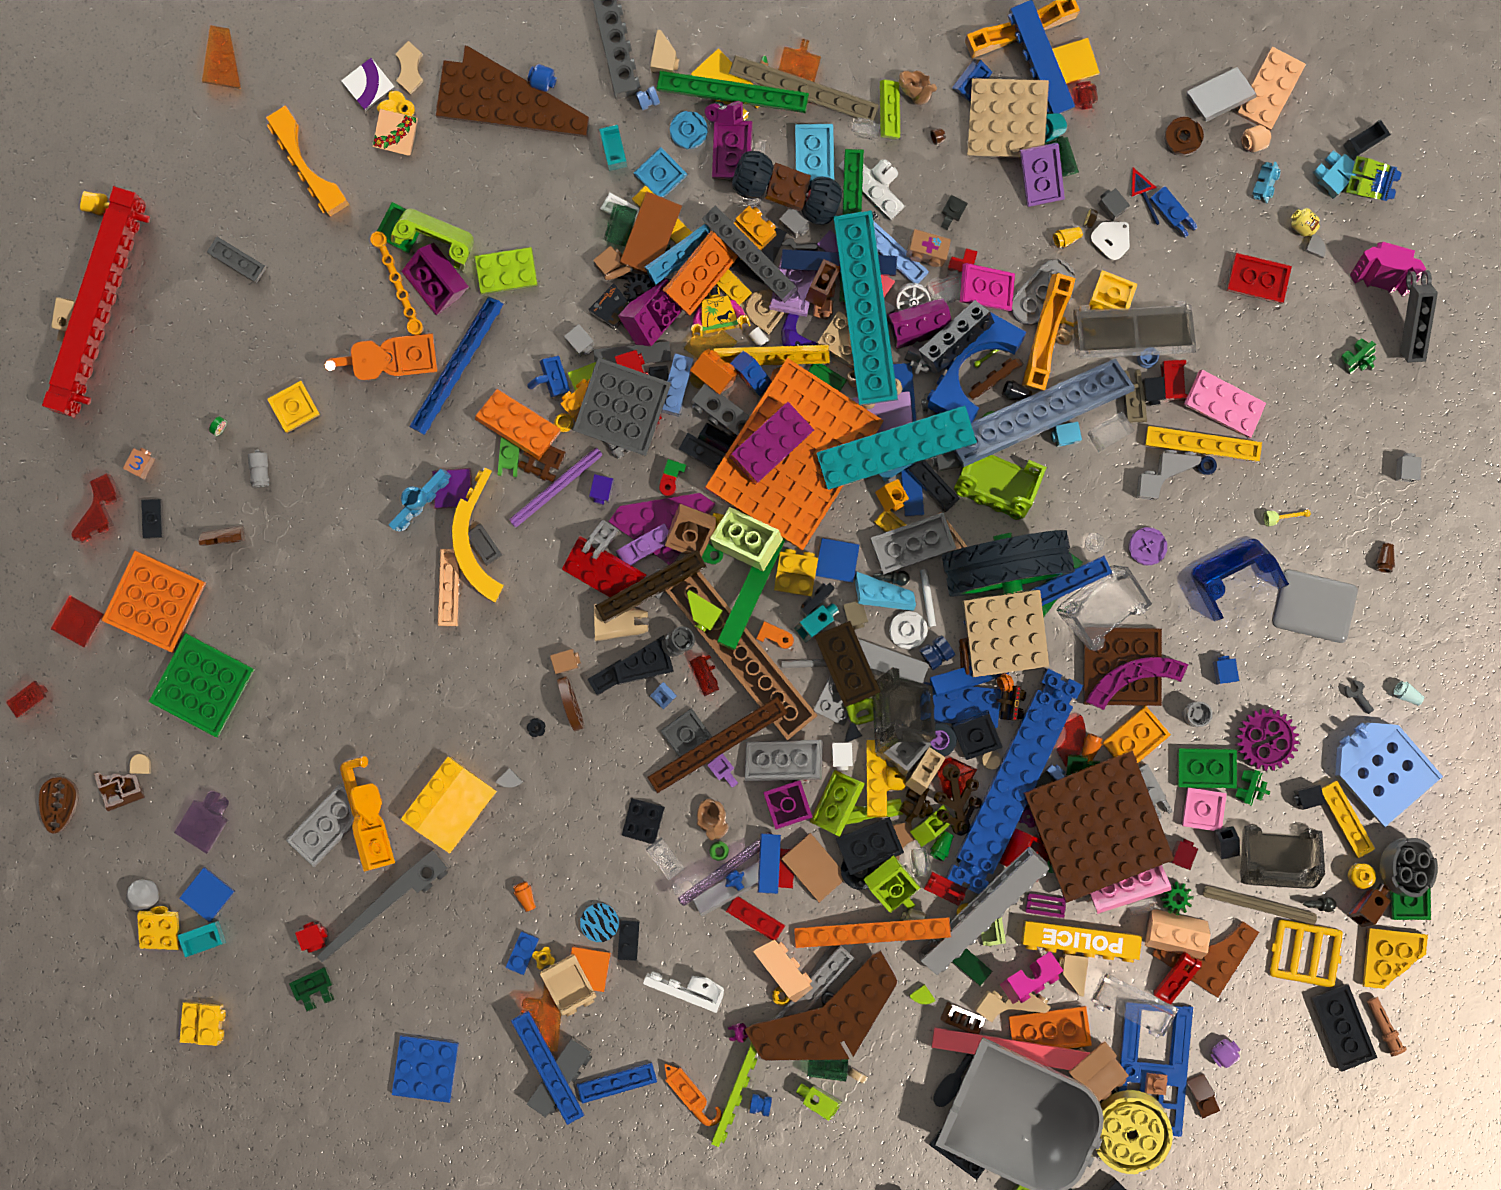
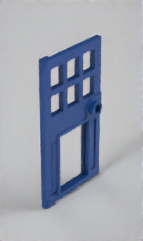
[1117,1001,1194,1137]

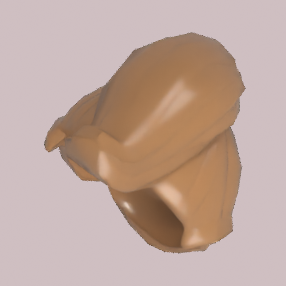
[899,70,937,105]
[697,799,729,841]

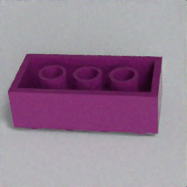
[729,402,814,485]

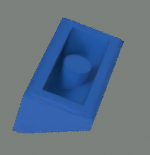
[952,59,993,102]

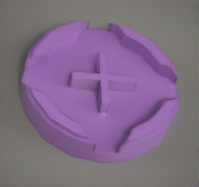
[1128,527,1167,566]

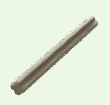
[1203,886,1317,925]

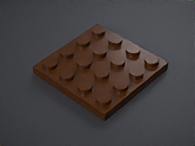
[1083,627,1162,706]

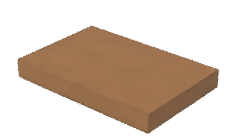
[781,833,844,903]

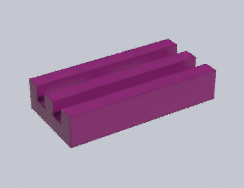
[1025,893,1066,918]

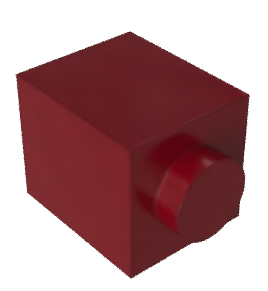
[1169,839,1199,870]

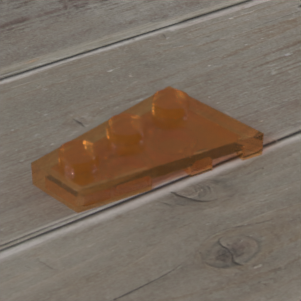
[202,25,241,89]

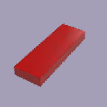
[726,896,785,941]

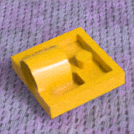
[137,906,180,950]

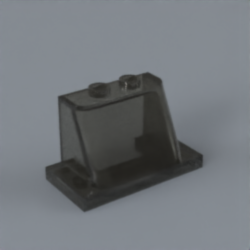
[872,667,936,754]

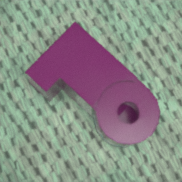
[705,101,743,125]

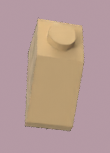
[650,30,680,73]
[1058,953,1089,997]

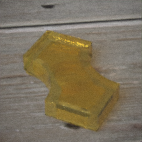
[684,330,737,360]

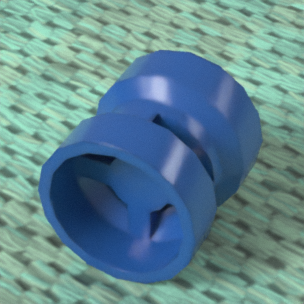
[749,1094,772,1117]

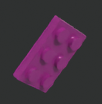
[712,121,753,179]

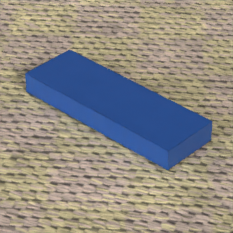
[758,834,781,894]

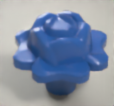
[725,870,745,891]

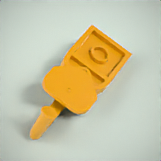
[340,756,395,872]

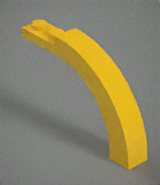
[452,468,504,603]

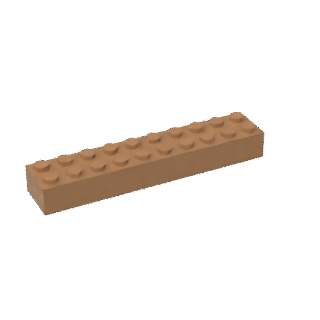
[665,572,818,740]

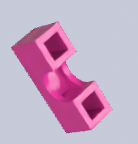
[1000,951,1064,1004]

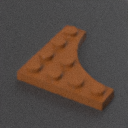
[1151,921,1260,998]

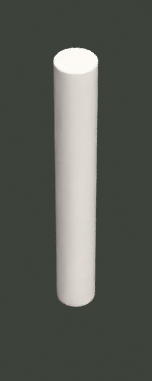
[920,569,936,627]

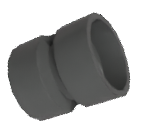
[661,626,695,657]

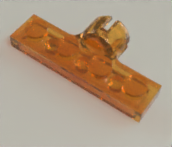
[521,983,561,1052]

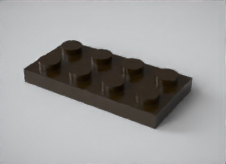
[815,621,881,707]

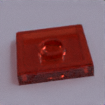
[51,595,104,648]

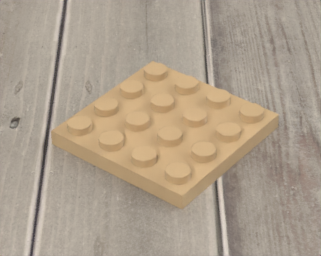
[967,78,1049,158]
[963,589,1049,677]

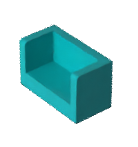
[599,125,628,171]
[178,921,226,958]

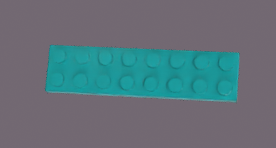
[817,406,977,490]

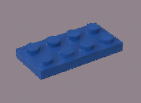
[920,682,1001,728]

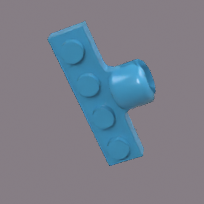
[645,224,711,284]
[389,469,451,532]

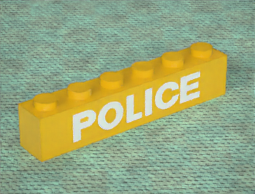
[1021,920,1142,963]

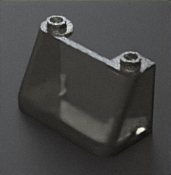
[1240,824,1326,889]

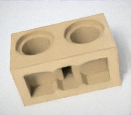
[905,747,946,795]

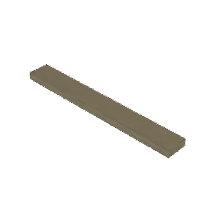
[729,55,879,123]

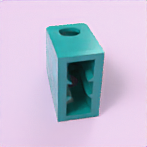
[794,603,839,643]

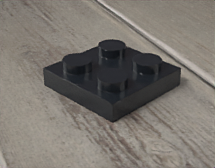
[952,711,1003,760]

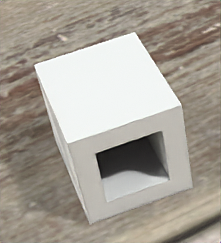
[832,743,853,770]

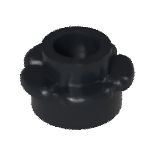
[527,718,546,737]

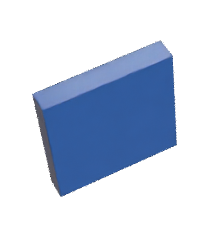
[815,538,860,583]
[179,867,235,922]

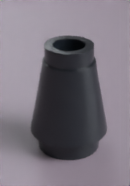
[1002,380,1032,400]

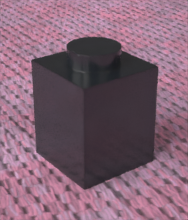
[1142,377,1166,407]
[1293,785,1326,810]
[1215,826,1240,860]

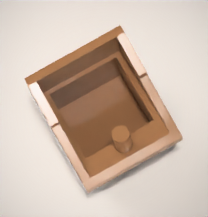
[1068,1041,1129,1102]

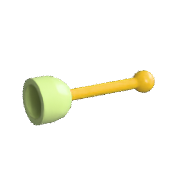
[1264,510,1311,527]

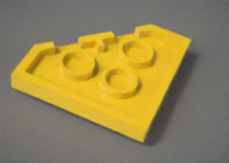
[1362,928,1428,989]

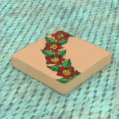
[373,109,418,156]

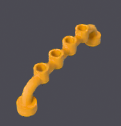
[370,231,423,335]

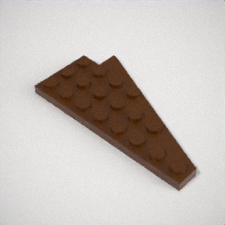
[436,45,589,137]

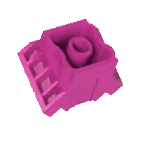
[1350,242,1426,297]

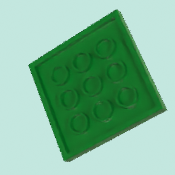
[148,633,255,738]

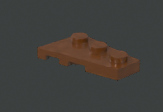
[968,358,1024,400]

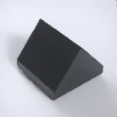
[844,722,862,742]

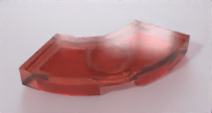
[1056,714,1086,767]

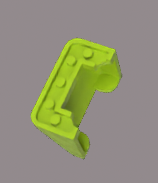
[391,209,474,272]

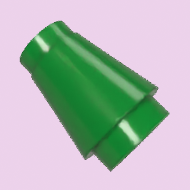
[930,831,954,861]

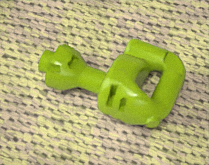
[846,698,878,725]

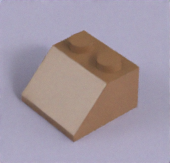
[665,504,716,557]

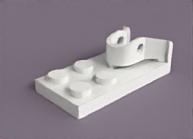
[643,972,724,1013]

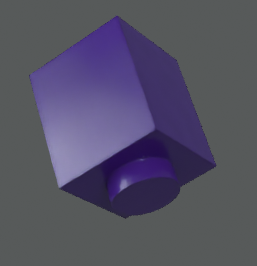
[589,474,614,505]

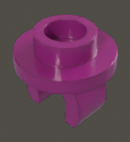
[728,1023,748,1043]

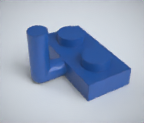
[527,356,571,397]

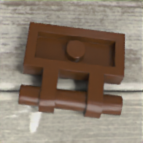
[518,445,566,482]

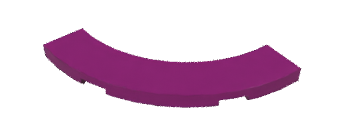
[1086,657,1189,710]

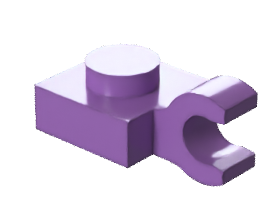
[707,753,738,788]

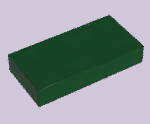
[952,948,993,986]

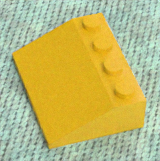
[401,756,497,854]

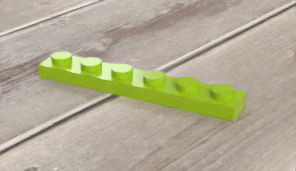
[711,1042,757,1147]

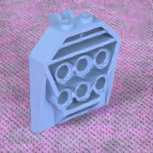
[1335,723,1443,827]

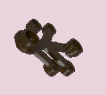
[934,764,982,836]

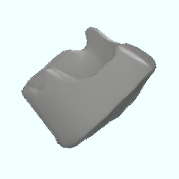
[126,880,159,912]

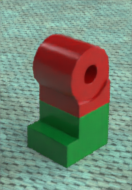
[659,459,687,497]

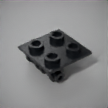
[622,798,665,845]

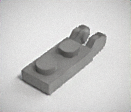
[582,520,619,559]
[1139,764,1173,819]

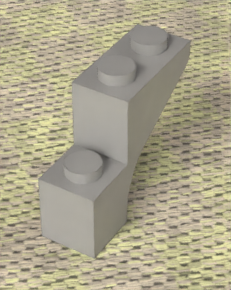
[1137,450,1201,500]

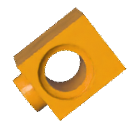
[875,479,909,512]

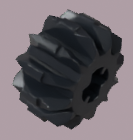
[623,273,655,302]

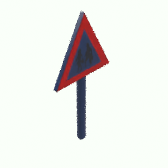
[1131,167,1160,225]

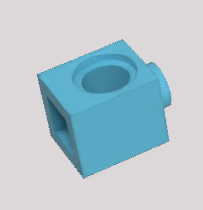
[1051,422,1082,447]

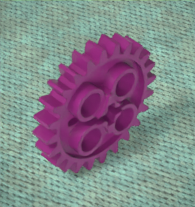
[1235,708,1300,771]

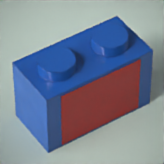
[730,350,772,396]

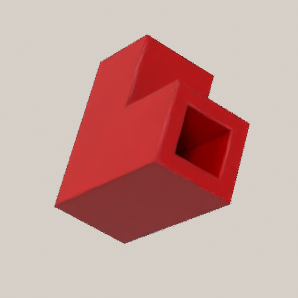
[948,248,978,274]

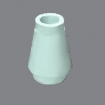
[1394,681,1424,706]

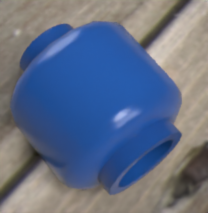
[527,64,557,92]

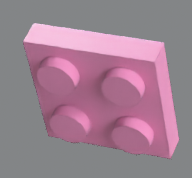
[1182,788,1227,831]

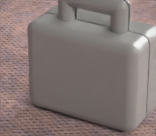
[1273,569,1358,643]

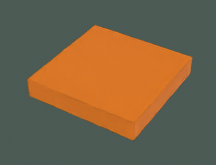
[571,946,611,992]

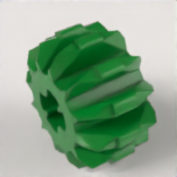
[1160,881,1194,915]

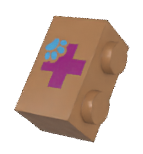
[906,229,951,267]

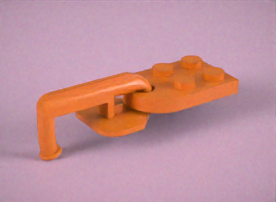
[324,333,438,380]

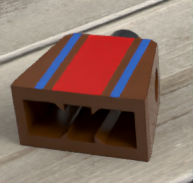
[1347,883,1390,927]

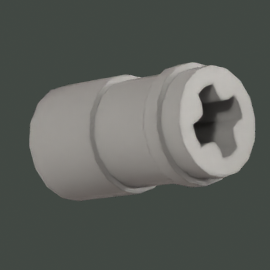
[248,450,270,488]

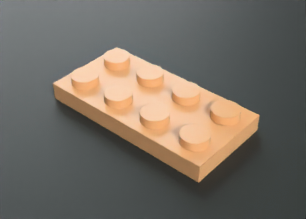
[1237,47,1306,131]

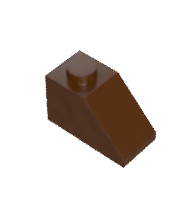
[805,259,841,308]

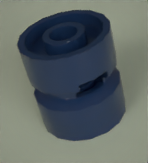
[919,635,955,670]

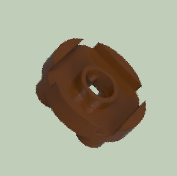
[1164,117,1204,156]

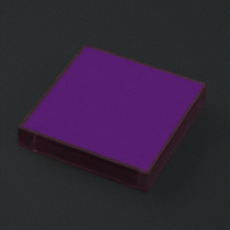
[432,468,472,509]

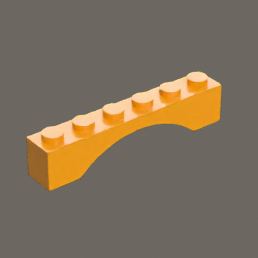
[965,0,1080,59]
[266,105,349,217]
[1022,273,1076,391]

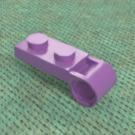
[615,523,669,565]

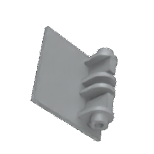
[813,676,849,726]

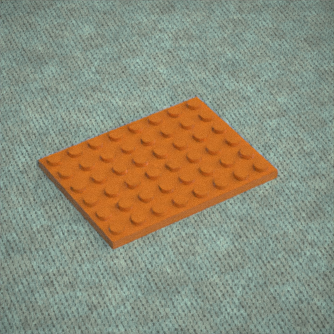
[705,358,884,550]

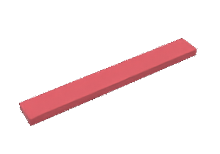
[932,1027,1090,1070]

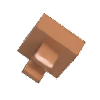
[1145,1073,1168,1095]

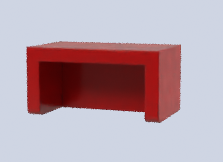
[1160,360,1188,402]

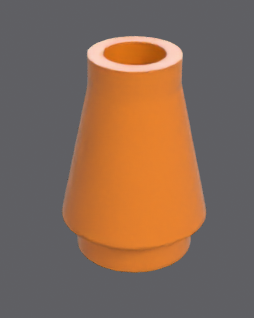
[1082,733,1103,762]
[513,881,536,912]

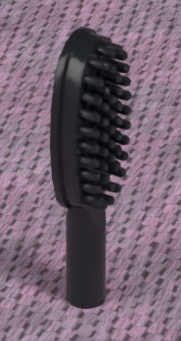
[933,1053,973,1107]

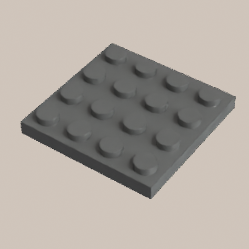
[573,357,671,456]

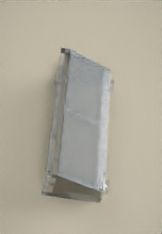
[1073,301,1196,359]

